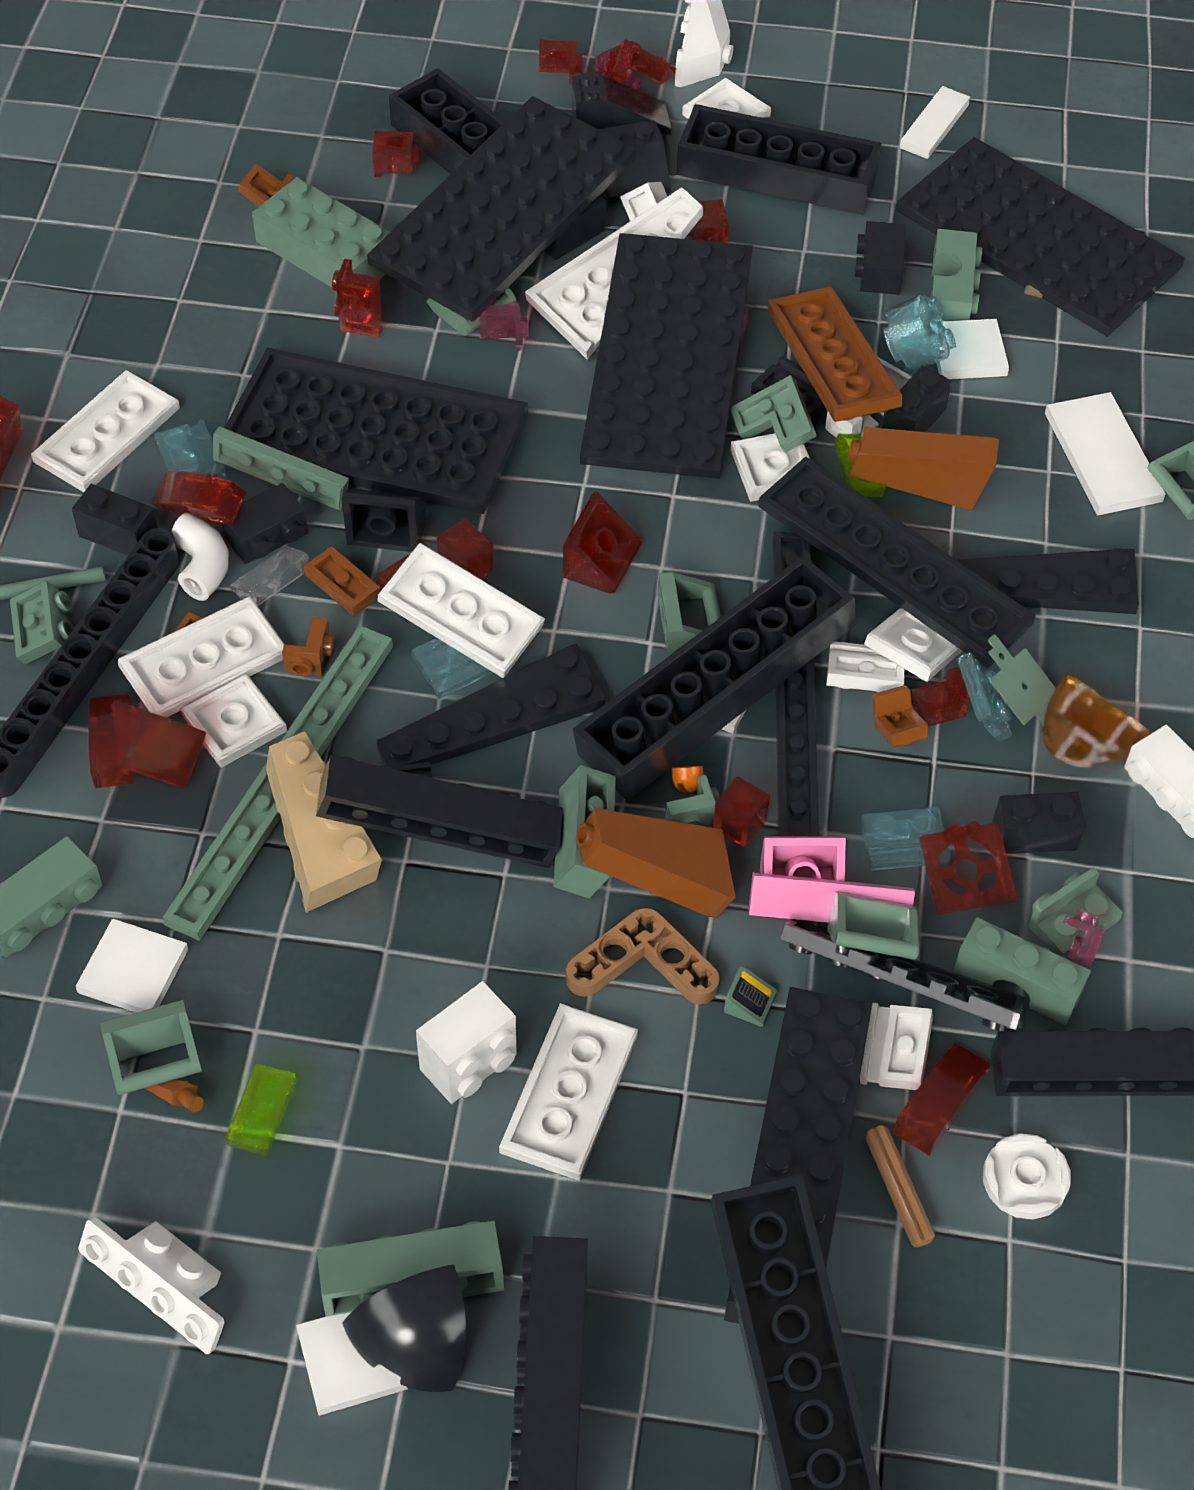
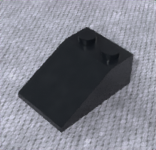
[571,72,671,135]

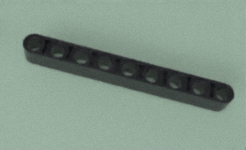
[0,528,179,798]

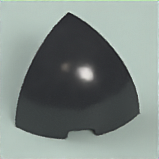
[342,1264,466,1392]

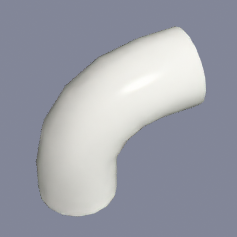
[171,512,229,601]

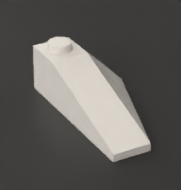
[675,0,733,87]

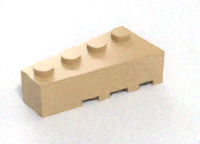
[266,731,382,913]

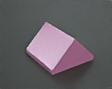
[760,836,846,917]

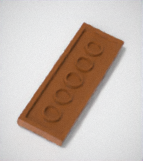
[768,286,902,422]

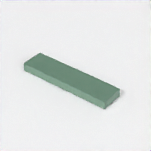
[213,426,349,511]

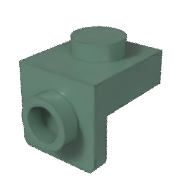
[665,775,721,827]

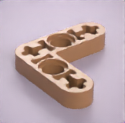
[566,908,720,1004]

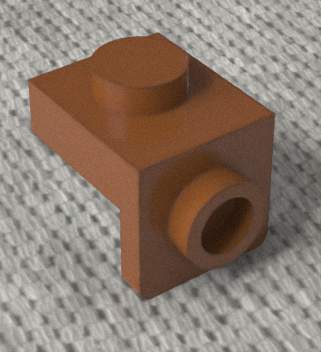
[237,164,294,206]
[282,617,335,677]
[872,685,928,747]

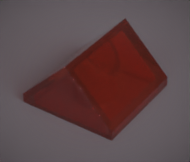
[563,492,643,594]
[111,700,207,788]

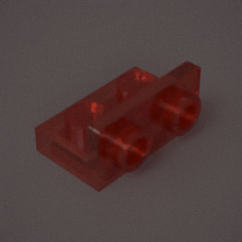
[332,259,382,338]

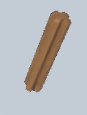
[866,1125,935,1248]

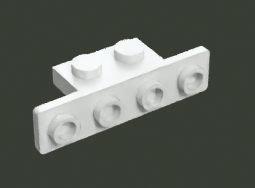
[78,1217,225,1354]

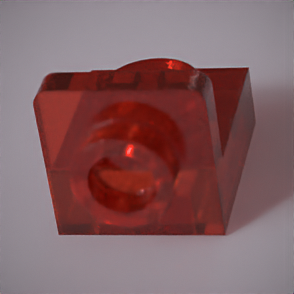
[539,39,583,85]
[911,667,973,727]

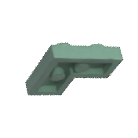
[730,375,817,452]

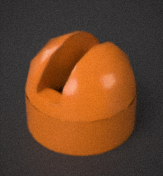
[672,766,703,793]

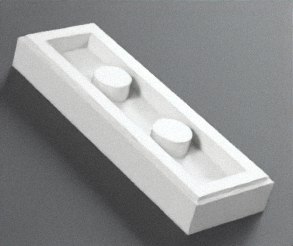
[900,86,970,159]

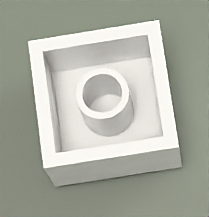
[416,981,517,1104]

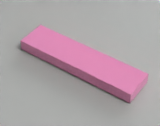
[748,872,915,923]

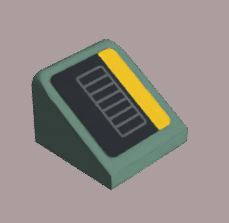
[724,966,777,1027]

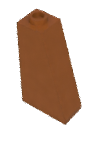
[847,427,999,511]
[576,808,736,918]

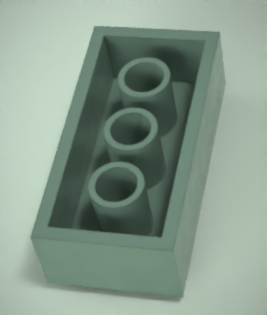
[252,177,390,301]

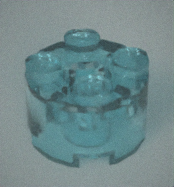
[882,294,956,374]

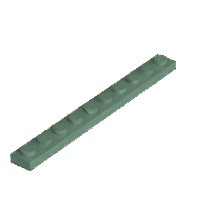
[162,625,393,941]

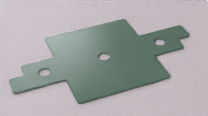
[988,634,1061,739]

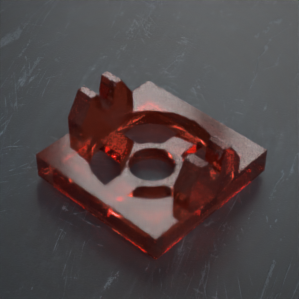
[919,821,1017,915]

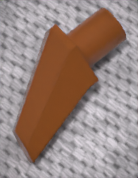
[145,1080,204,1113]

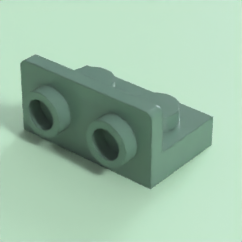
[10,580,74,665]
[1028,867,1123,958]

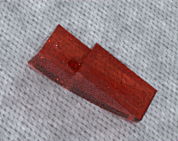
[152,471,246,525]
[89,694,135,789]
[893,1043,992,1156]

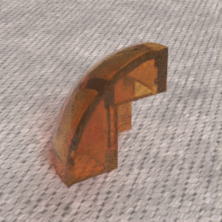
[1043,672,1152,768]

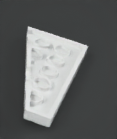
[525,187,703,360]

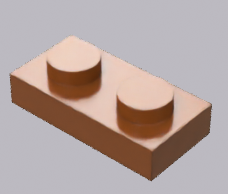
[304,546,381,617]

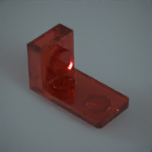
[603,39,676,84]

